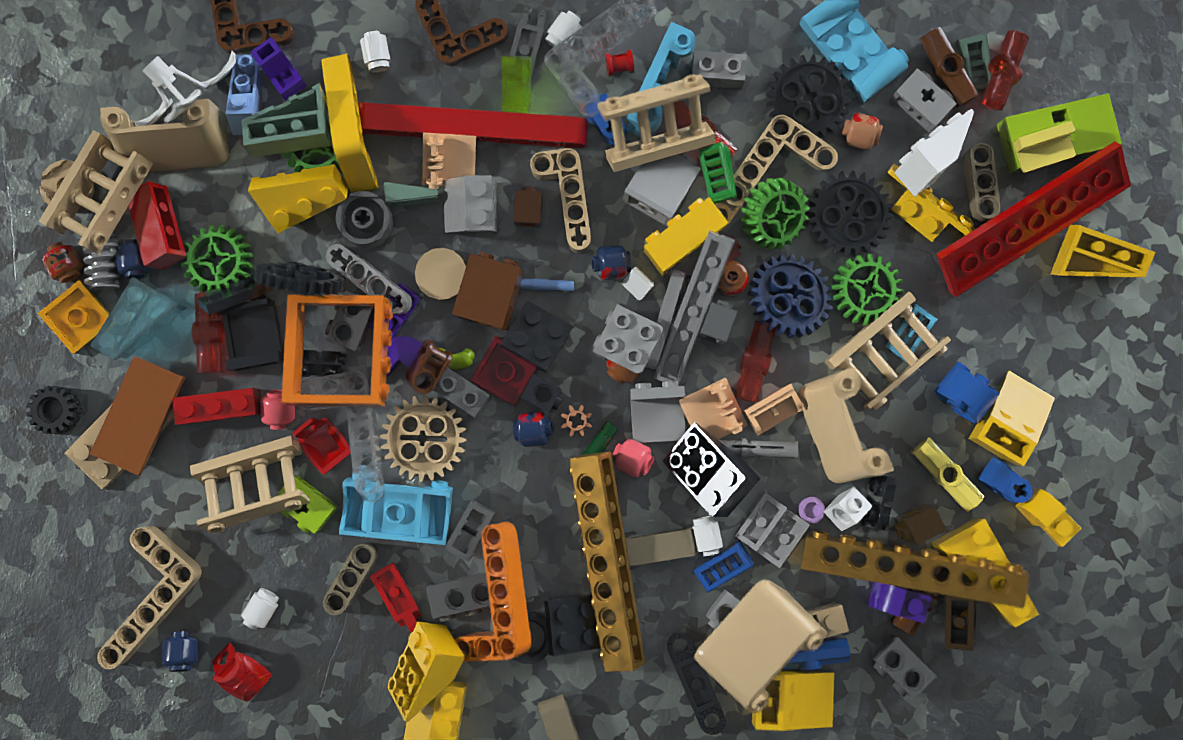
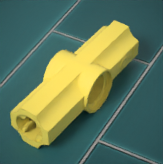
[911,437,985,512]

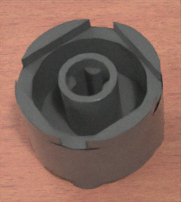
[336,191,394,249]

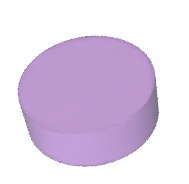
[798,497,825,524]

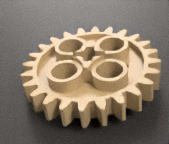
[380,395,467,482]

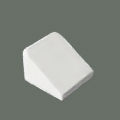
[622,267,654,301]

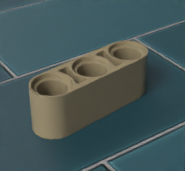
[963,143,1001,223]
[625,528,697,566]
[323,542,379,615]
[538,694,580,740]

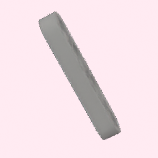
[326,244,412,315]
[645,269,686,370]

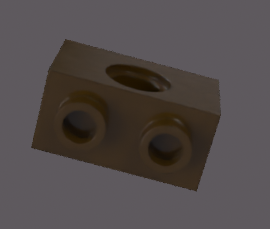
[894,504,947,545]
[945,595,977,651]

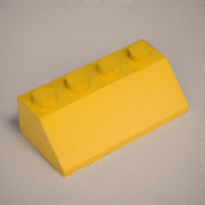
[404,681,468,740]

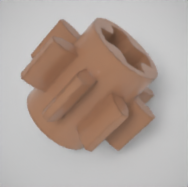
[561,405,592,437]

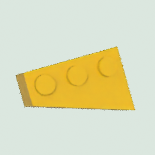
[248,165,349,234]
[644,197,728,277]
[1050,225,1156,277]

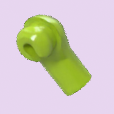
[434,347,475,370]

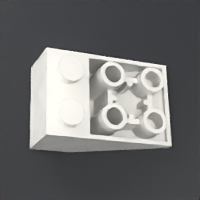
[894,109,974,196]

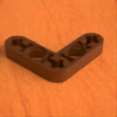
[210,0,294,54]
[415,0,508,66]

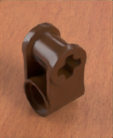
[405,340,452,394]

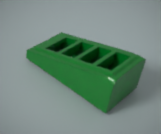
[699,142,737,204]

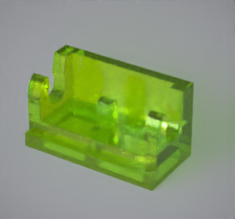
[501,55,531,113]

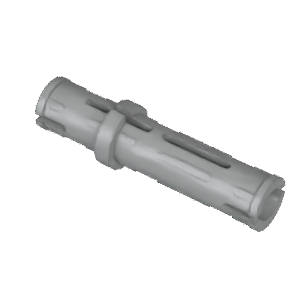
[718,438,798,459]

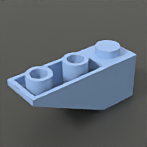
[225,55,262,135]

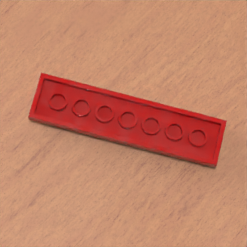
[936,141,1131,298]

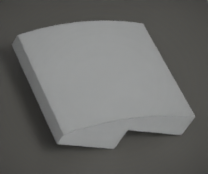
[735,493,811,569]

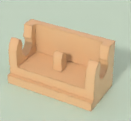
[742,384,804,436]

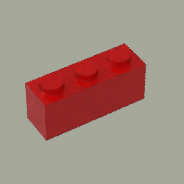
[128,181,186,270]
[172,388,261,425]

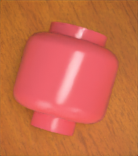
[260,389,295,430]
[612,439,654,478]

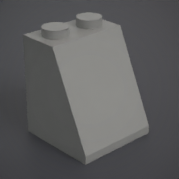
[623,154,701,227]
[444,175,497,233]

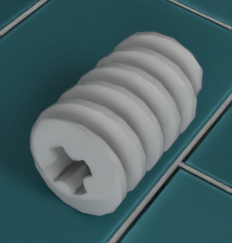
[83,234,120,290]

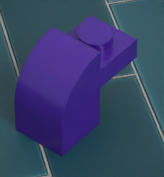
[250,37,307,101]
[386,336,434,379]
[867,582,932,623]

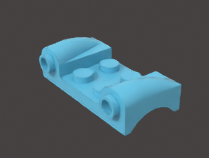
[799,0,909,105]
[626,22,696,137]
[339,472,453,545]

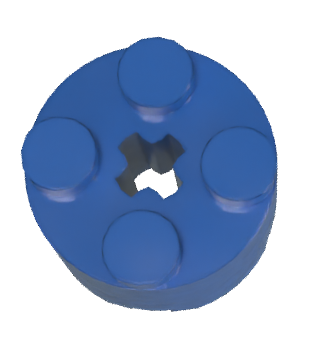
[933,362,1000,423]

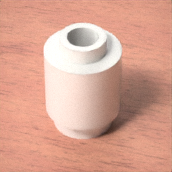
[545,11,582,52]
[360,31,391,72]
[692,516,723,556]
[241,588,279,630]

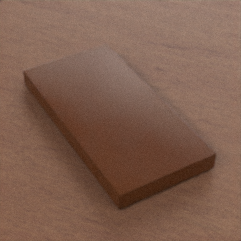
[90,356,185,475]

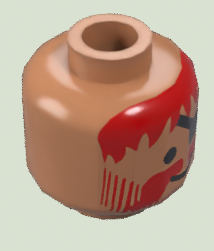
[842,113,883,150]

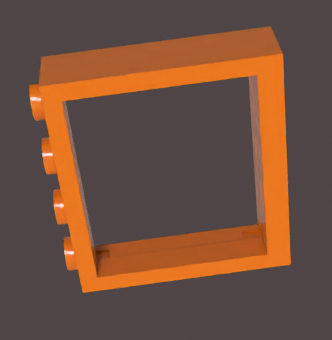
[282,295,393,407]

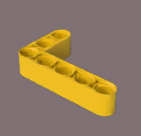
[322,53,378,194]

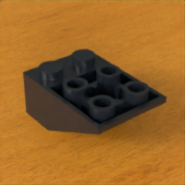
[663,422,761,517]

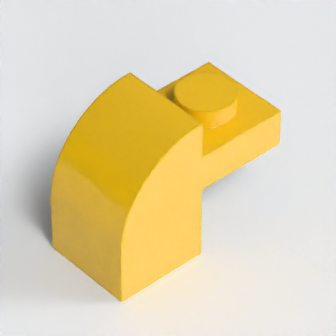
[1015,488,1082,547]

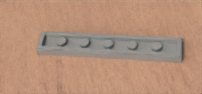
[653,230,735,386]

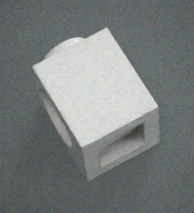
[823,487,872,531]

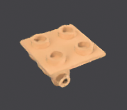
[422,132,476,189]
[678,377,747,439]

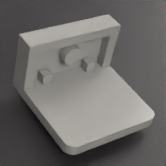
[593,304,663,374]
[630,381,685,443]

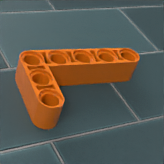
[455,522,531,662]

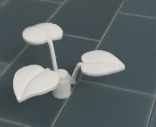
[134,51,236,126]

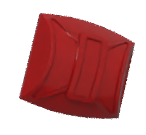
[293,417,352,475]
[212,643,272,702]

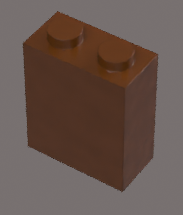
[452,251,525,332]

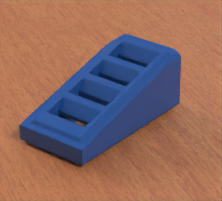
[693,540,754,593]

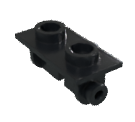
[302,349,346,379]
[861,475,897,530]

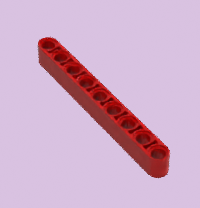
[358,103,588,148]

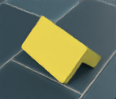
[1013,121,1076,173]

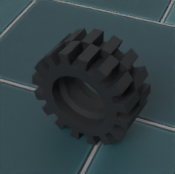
[26,386,82,434]

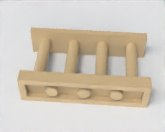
[597,75,716,172]
[38,130,154,255]
[824,291,951,410]
[190,436,310,534]

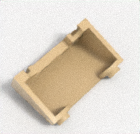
[100,99,229,173]
[798,367,894,484]
[695,580,828,714]

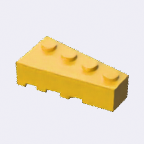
[931,517,1039,628]

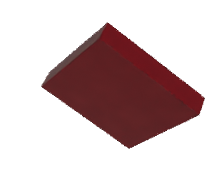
[470,336,538,408]

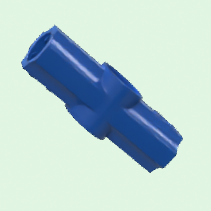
[781,638,850,670]

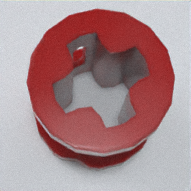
[605,49,635,77]

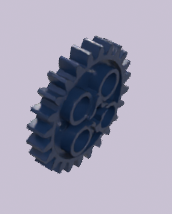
[748,254,834,339]

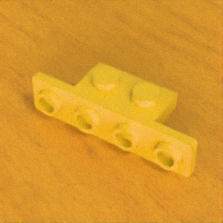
[888,164,975,242]

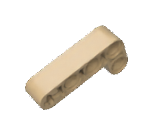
[530,148,591,254]

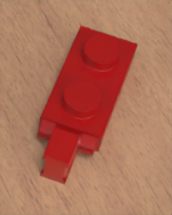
[370,562,422,633]

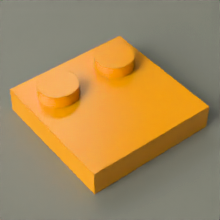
[37,280,117,354]

